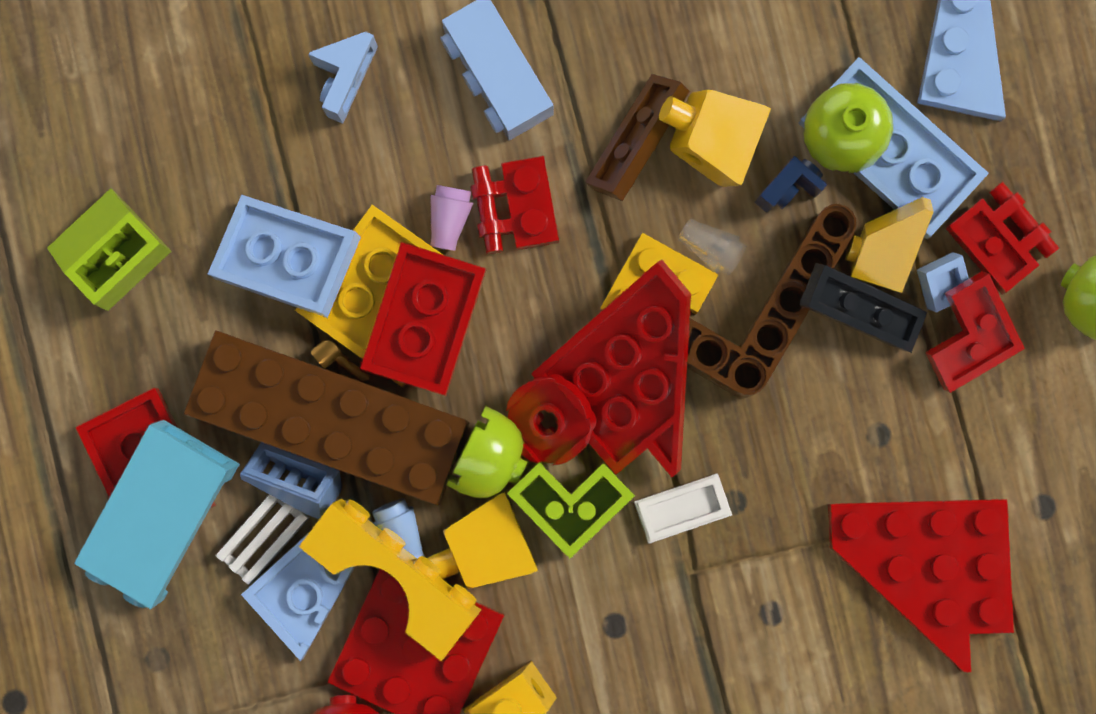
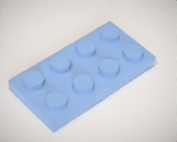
[799,57,989,239]

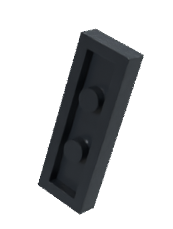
[799,263,928,353]

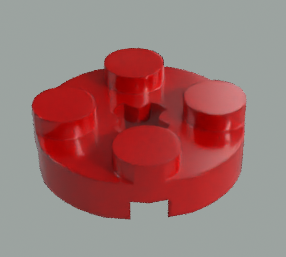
[506,374,597,465]

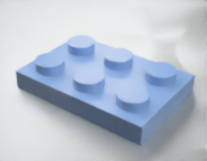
[208,195,361,318]

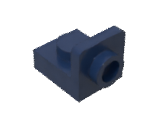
[754,156,827,213]

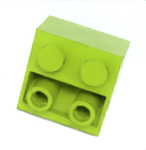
[47,188,172,311]

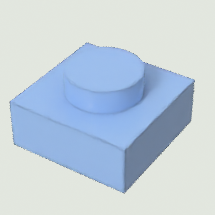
[917,252,969,313]

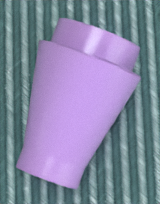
[430,185,473,251]

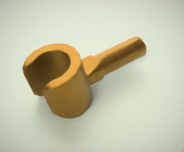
[311,340,371,383]

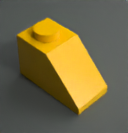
[845,197,934,293]

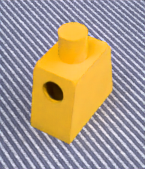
[659,90,771,187]
[427,492,538,589]
[462,660,557,714]

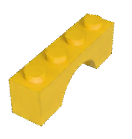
[299,498,481,661]

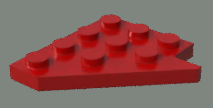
[531,259,691,478]
[828,499,1014,673]

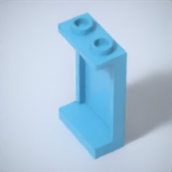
[74,420,240,609]

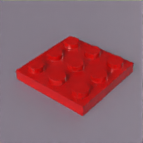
[327,569,505,714]

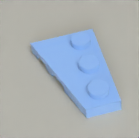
[917,0,1006,121]

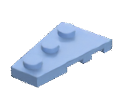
[241,533,355,661]

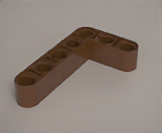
[687,204,857,398]

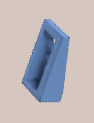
[240,442,342,519]

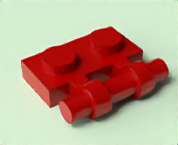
[470,156,559,254]
[945,181,1059,295]

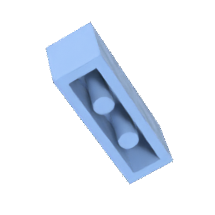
[440,0,554,141]

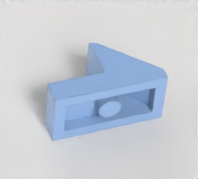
[308,32,378,124]

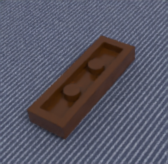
[585,74,690,201]

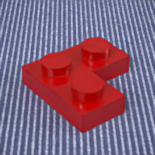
[925,271,1025,393]

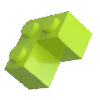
[507,462,635,559]

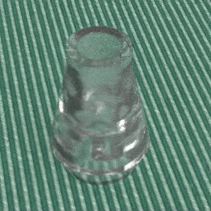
[678,218,746,275]

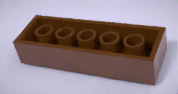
[184,330,470,505]

